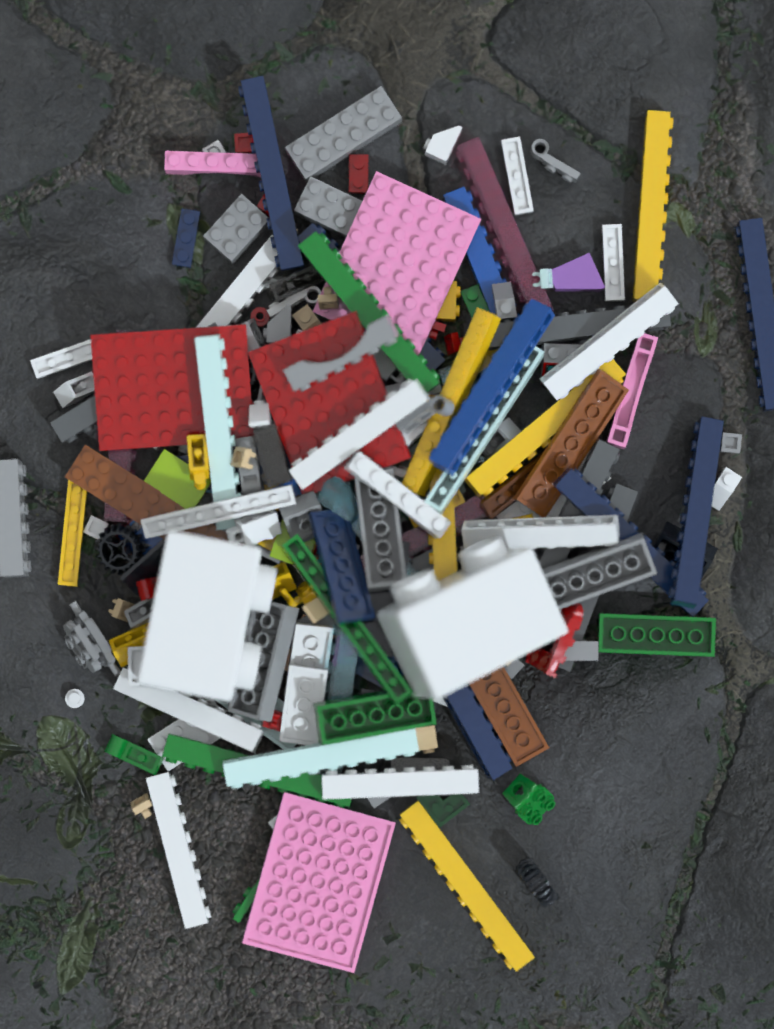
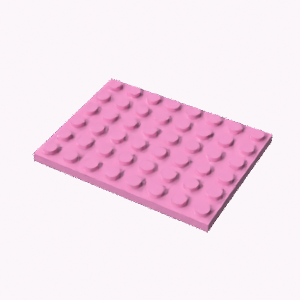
[312,171,481,356]
[242,792,396,973]

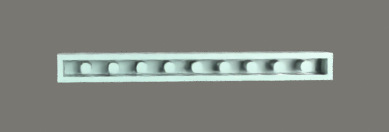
[195,334,243,530]
[424,346,544,515]
[223,728,419,789]

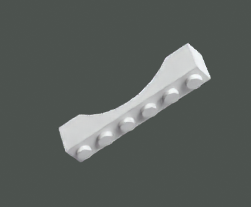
[344,452,451,539]

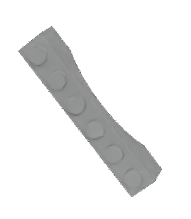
[283,315,400,392]

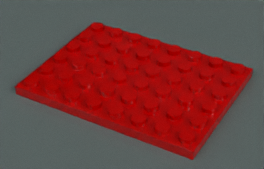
[248,311,411,495]
[90,324,254,451]

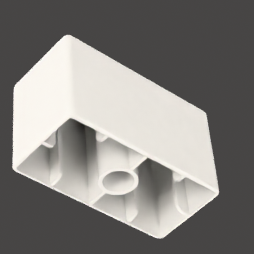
[138,530,277,701]
[377,536,568,699]

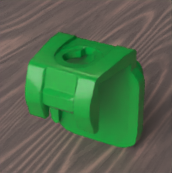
[502,773,555,825]

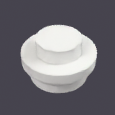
[65,689,85,708]

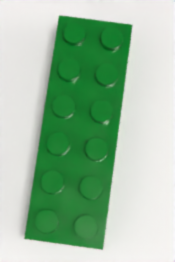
[597,613,716,657]
[313,691,436,745]

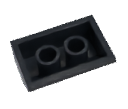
[653,521,718,579]
[120,539,166,596]

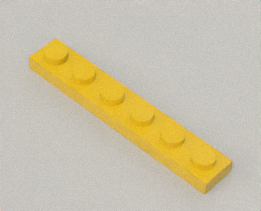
[58,480,87,587]

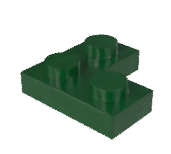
[416,794,470,828]

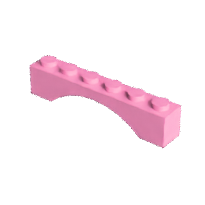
[164,151,261,177]
[606,333,658,449]

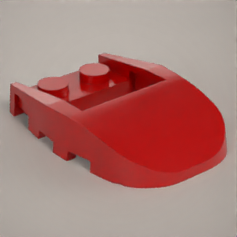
[525,602,583,678]

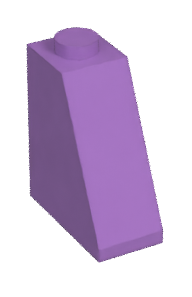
[552,253,605,292]

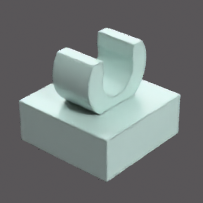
[532,269,553,289]

